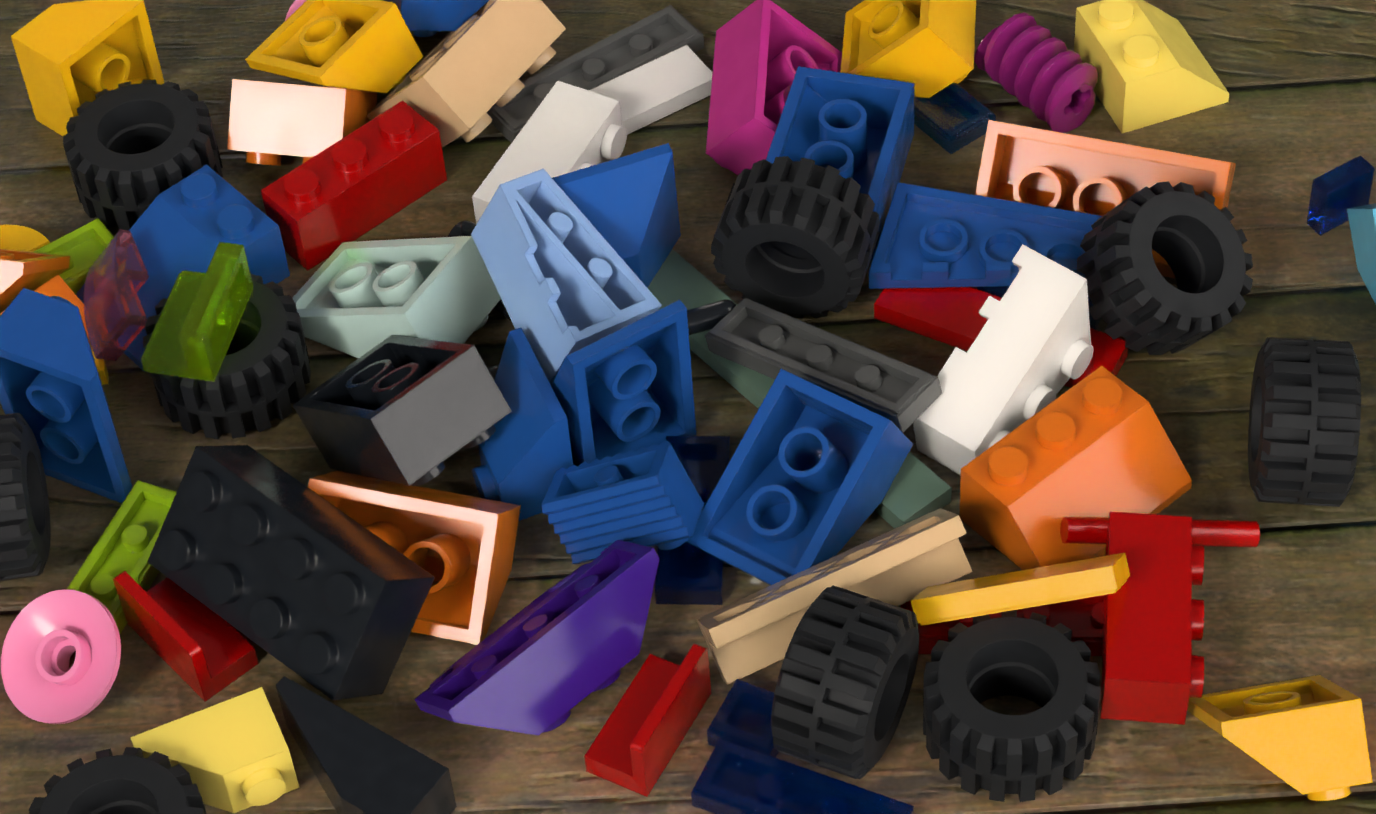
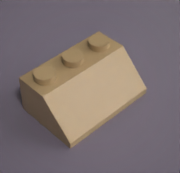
[367,0,566,148]

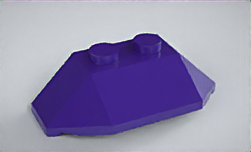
[414,540,660,736]

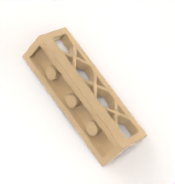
[697,508,973,685]

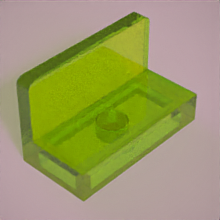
[141,242,254,382]

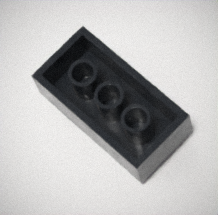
[147,445,435,701]

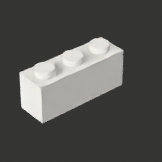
[472,81,627,224]

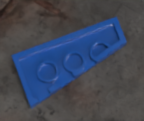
[869,182,1102,289]

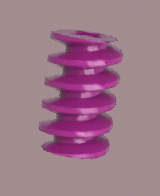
[974,12,1098,133]

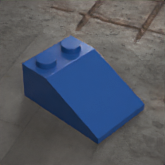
[76,164,290,372]
[551,300,697,466]
[686,369,913,586]

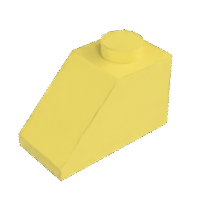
[130,687,300,813]

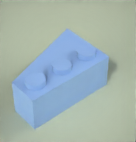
[471,168,662,385]

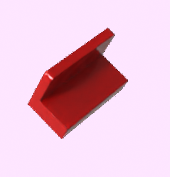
[113,571,259,702]
[584,644,711,797]

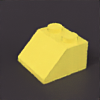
[1074,0,1229,134]

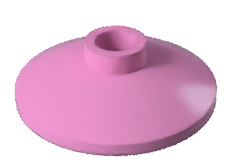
[1,589,121,724]

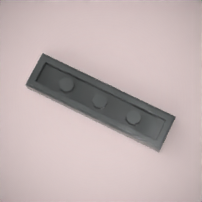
[487,5,704,143]
[705,298,942,433]

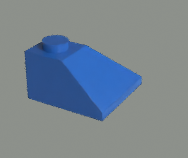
[552,143,681,288]
[472,328,573,521]

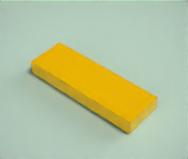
[911,553,1130,626]

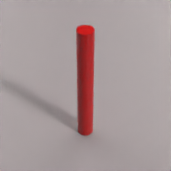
[1060,517,1260,547]

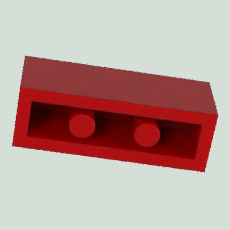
[261,101,447,271]
[1100,511,1204,725]

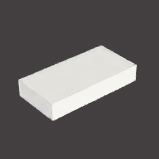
[589,45,713,135]

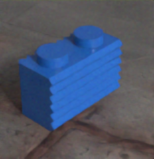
[542,440,704,565]

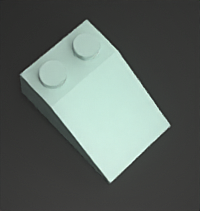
[292,236,501,358]

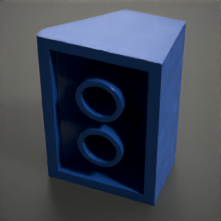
[766,66,914,260]
[0,288,133,503]

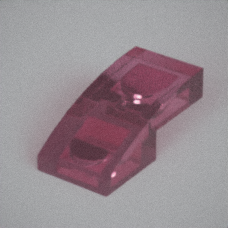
[84,229,149,361]

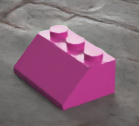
[706,0,842,175]

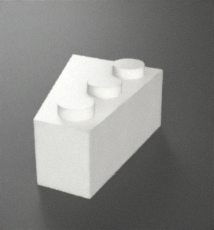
[913,244,1094,476]

